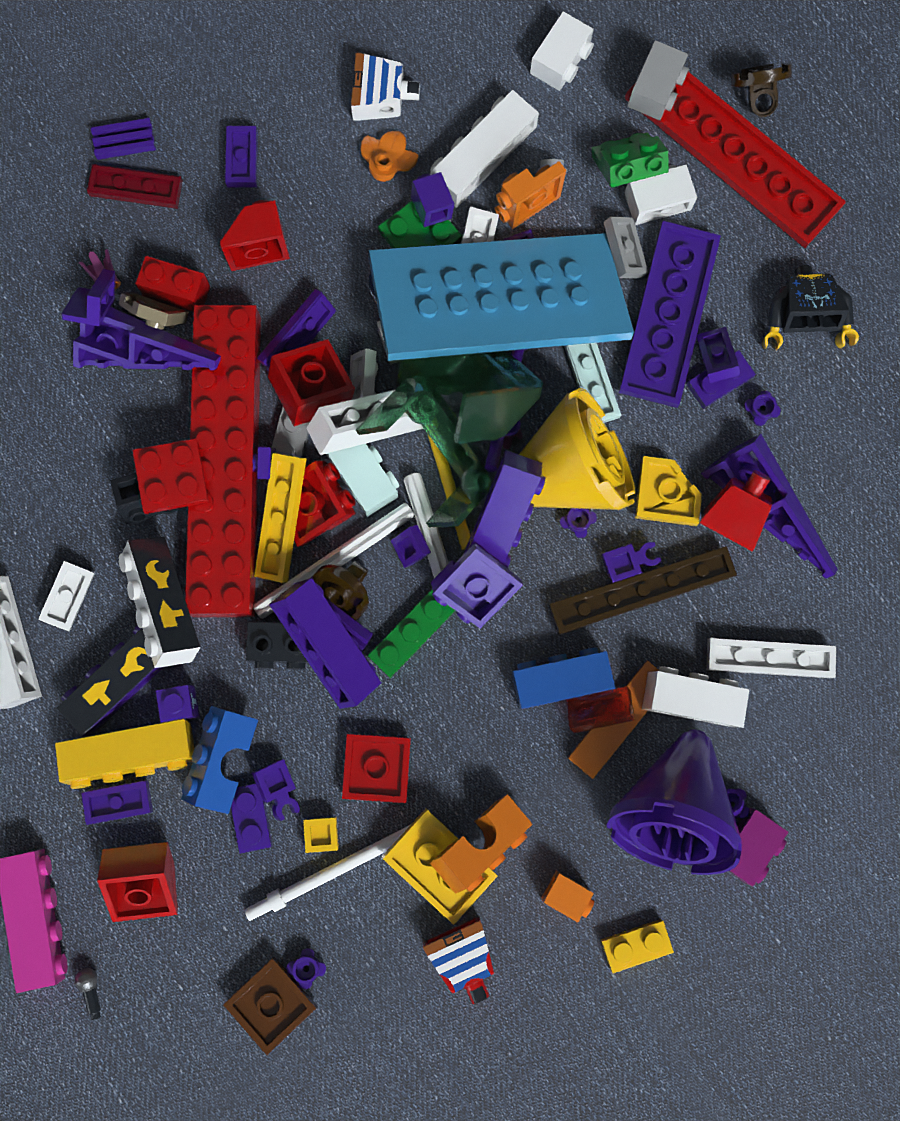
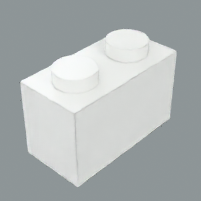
[530,11,594,91]
[625,165,697,225]

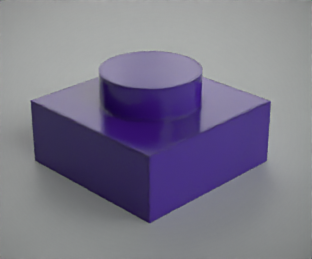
[253,447,276,479]
[391,525,431,568]

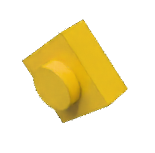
[303,817,339,853]

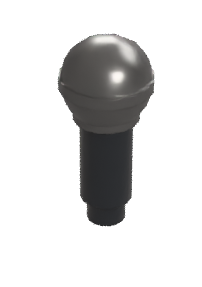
[74,968,101,1020]

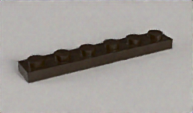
[549,546,737,635]

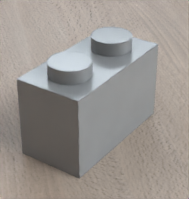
[628,40,689,120]

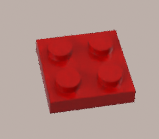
[132,438,209,514]
[342,734,411,803]

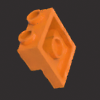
[495,161,566,230]

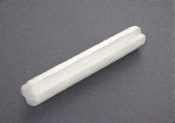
[404,473,449,578]

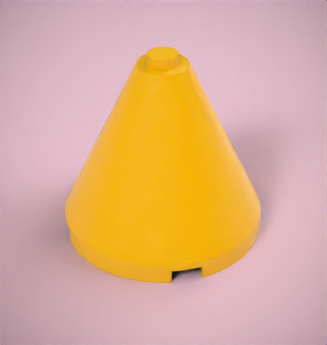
[519,388,635,510]

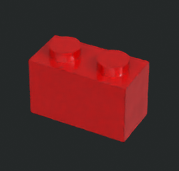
[135,256,210,312]

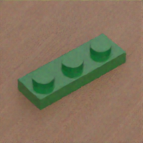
[368,590,456,679]

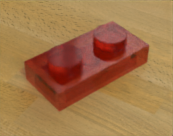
[567,686,635,733]

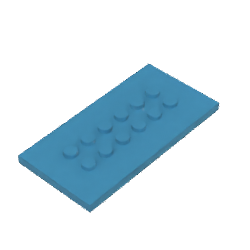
[368,233,634,361]

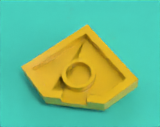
[635,456,702,526]

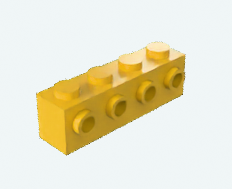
[55,719,194,789]

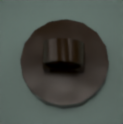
[731,62,792,117]
[311,561,369,621]

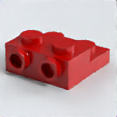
[294,461,356,547]

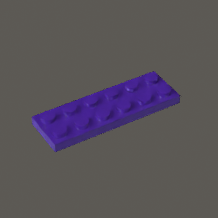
[618,221,721,408]

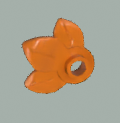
[361,131,419,182]

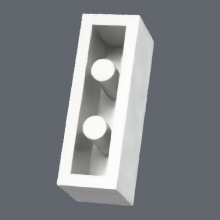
[642,666,749,728]

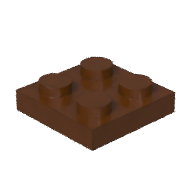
[223,957,317,1055]

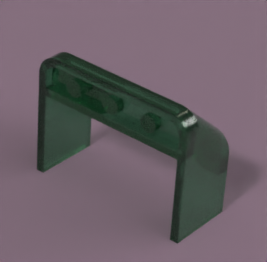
[397,351,543,444]
[355,375,491,528]

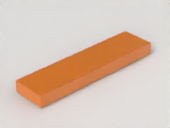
[567,660,659,779]

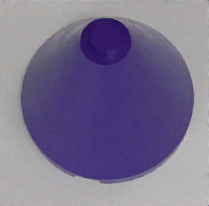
[607,729,742,875]

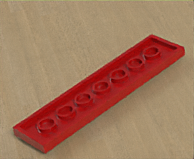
[625,72,846,248]

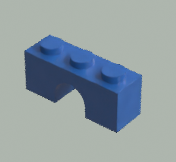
[181,706,258,814]

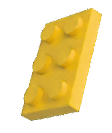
[382,808,498,925]

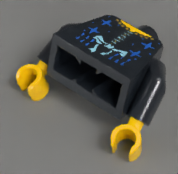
[762,265,859,350]

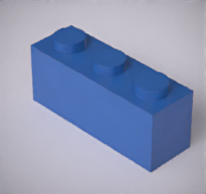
[511,647,616,710]

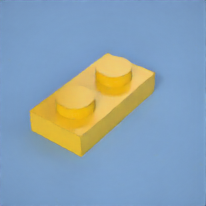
[600,919,674,973]

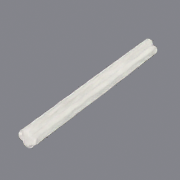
[253,503,414,619]

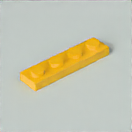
[254,453,307,583]

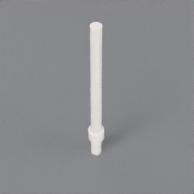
[244,825,410,921]

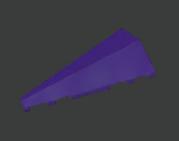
[73,307,221,370]
[701,433,838,579]

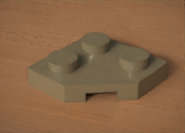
[119,292,189,329]

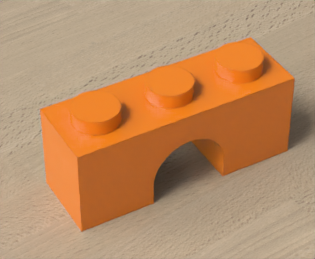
[430,794,533,894]

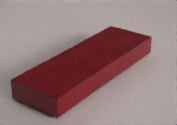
[87,164,183,209]

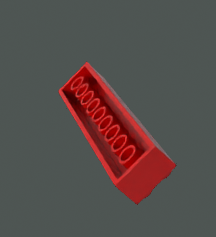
[185,305,261,617]

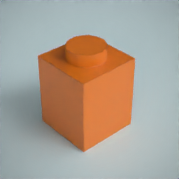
[541,870,595,922]

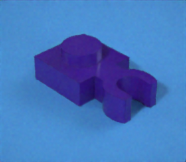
[601,542,661,584]
[252,759,300,821]

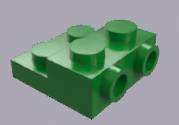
[591,132,669,188]

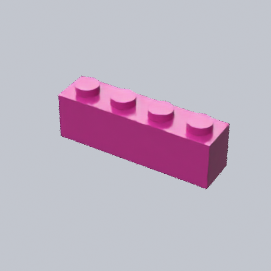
[0,849,68,993]

